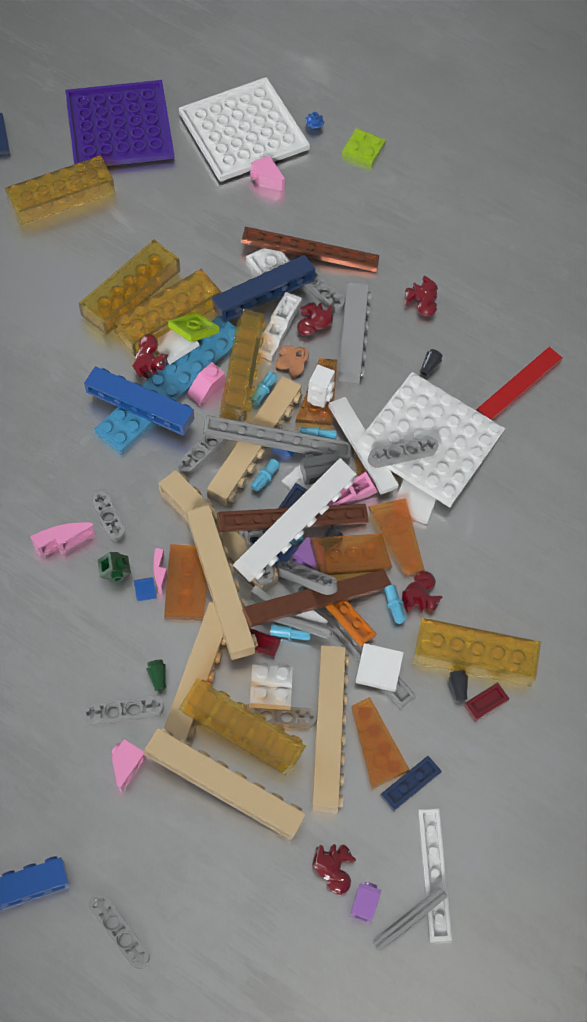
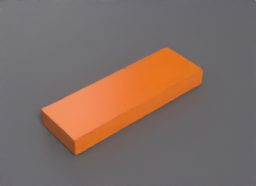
[326,601,377,647]

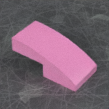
[154,548,167,594]

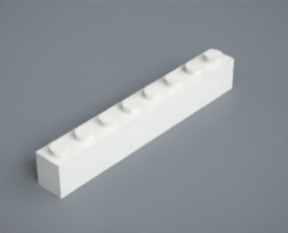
[233,458,356,582]

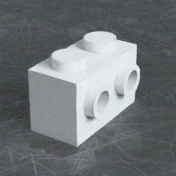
[307,365,335,408]

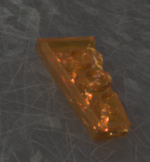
[295,358,337,426]
[368,498,425,576]
[351,697,409,790]

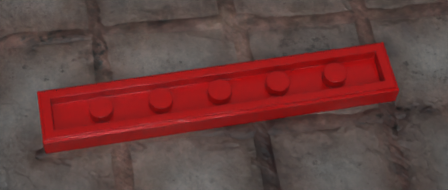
[476,347,563,421]

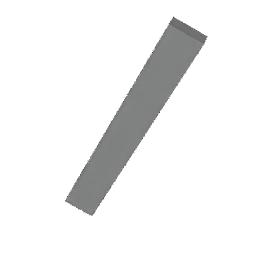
[202,415,352,462]
[298,586,416,710]

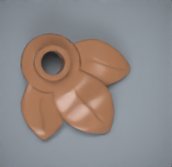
[275,345,309,378]

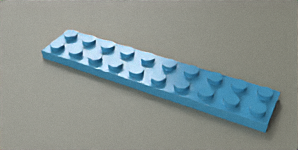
[94,316,246,454]

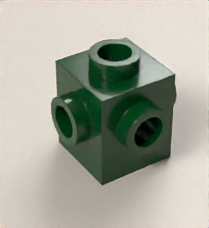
[98,552,131,582]

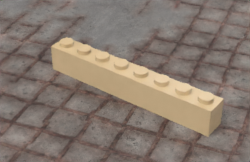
[207,376,303,507]
[158,470,278,592]
[186,505,258,660]
[164,602,226,742]
[312,645,349,814]
[143,728,306,840]

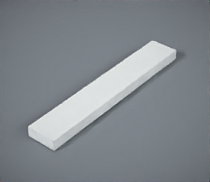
[328,397,398,495]
[418,808,452,943]

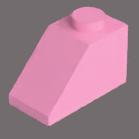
[250,156,285,191]
[187,362,225,407]
[112,739,146,793]

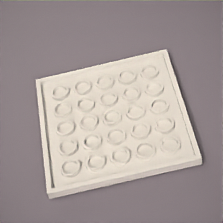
[178,77,310,182]
[354,372,506,507]

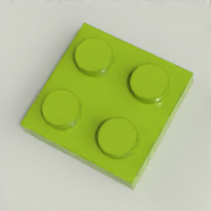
[342,128,386,167]
[168,312,219,342]

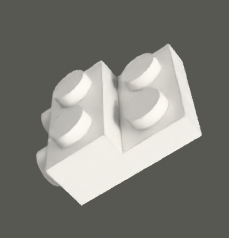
[249,662,293,710]

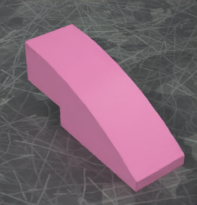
[327,472,378,506]
[30,522,95,557]

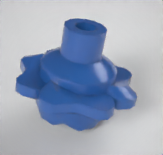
[305,112,324,129]

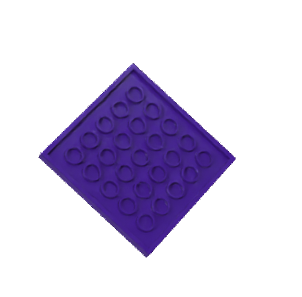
[65,80,175,169]

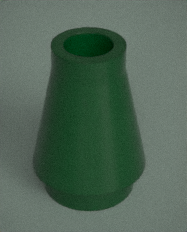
[146,659,167,691]

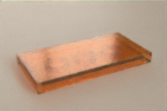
[310,533,392,576]
[164,544,207,621]

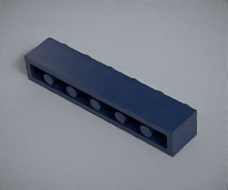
[212,255,316,323]

